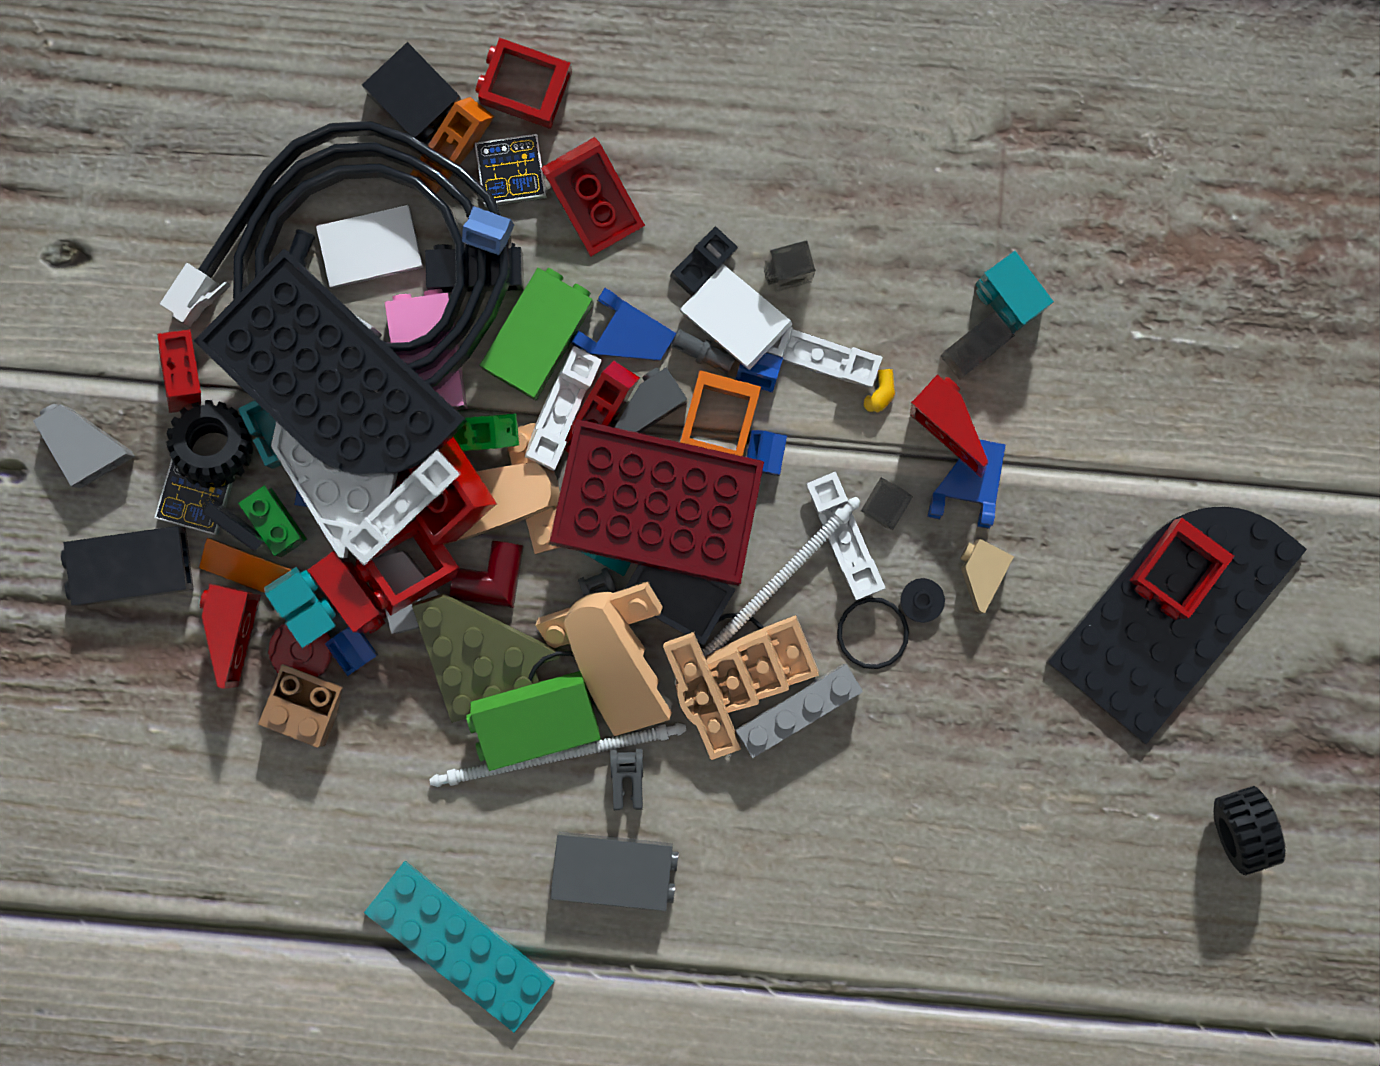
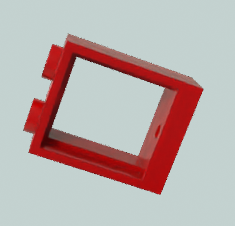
[475,37,572,129]
[157,329,201,413]
[1130,518,1234,620]
[354,519,459,616]
[308,551,387,634]

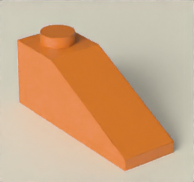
[410,97,495,194]

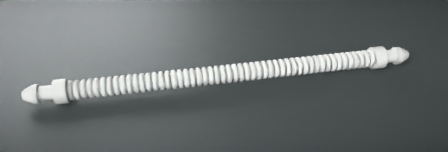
[674,497,861,685]
[429,723,687,787]

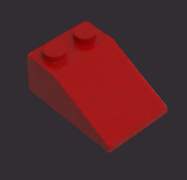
[541,137,645,256]
[910,374,988,478]
[200,584,261,689]

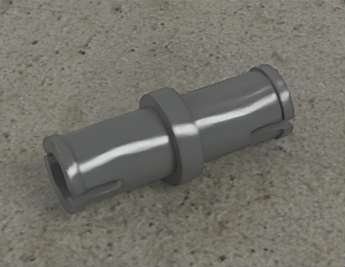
[671,329,735,374]

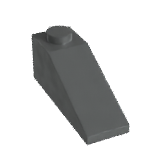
[615,367,687,433]

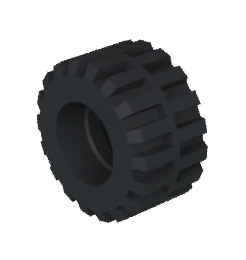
[166,400,253,488]
[1213,786,1285,876]

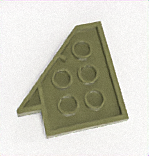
[412,593,560,723]

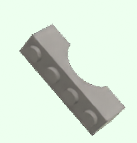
[735,664,863,758]

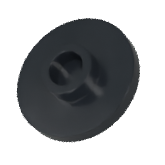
[900,578,945,623]

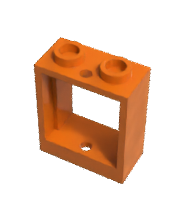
[680,370,761,456]

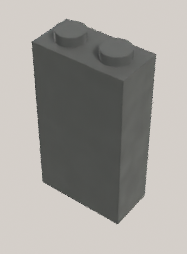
[550,832,679,911]

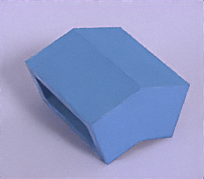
[462,206,514,255]

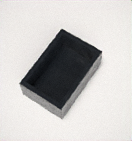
[625,564,736,645]

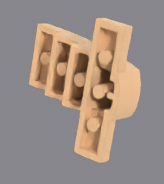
[444,423,561,554]
[535,582,672,736]
[663,615,819,760]

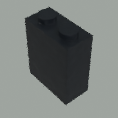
[362,42,461,143]

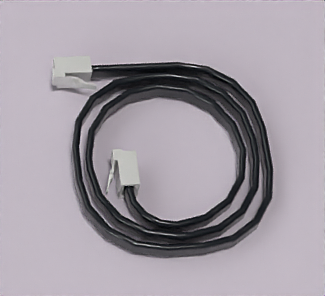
[160,121,512,391]

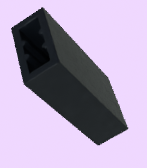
[61,526,194,606]

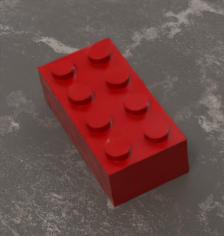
[395,437,497,545]

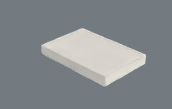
[316,205,423,289]
[680,264,793,370]

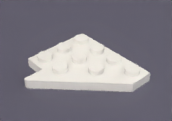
[271,421,398,558]

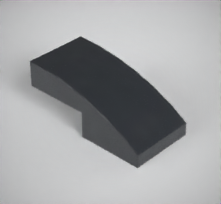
[670,226,738,296]

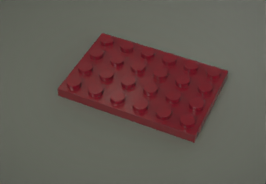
[549,419,764,586]

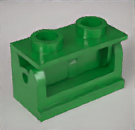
[453,414,519,451]
[238,485,308,558]

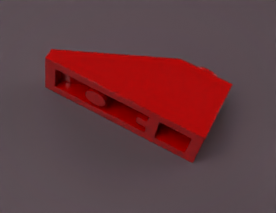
[564,361,640,453]

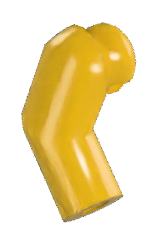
[863,369,895,413]

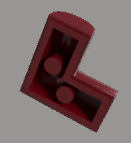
[450,541,524,608]

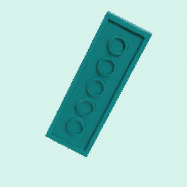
[364,861,555,1033]

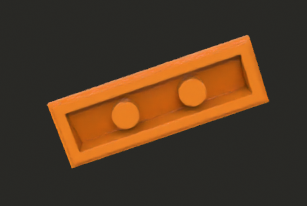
[199,538,292,593]

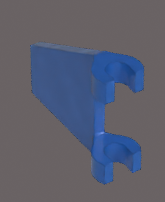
[571,288,677,361]
[927,439,1006,529]

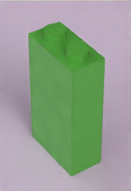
[479,267,594,401]
[466,671,601,771]

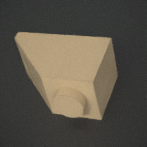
[960,539,1014,614]

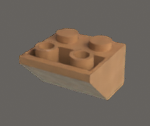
[258,664,343,748]

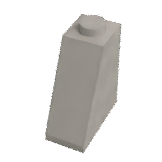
[33,404,135,489]
[372,547,441,634]

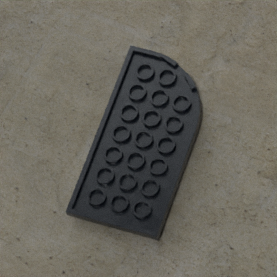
[194,248,467,477]
[1046,507,1307,744]

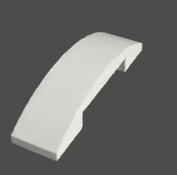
[766,327,883,388]
[525,346,602,471]
[341,450,460,565]
[806,471,885,601]

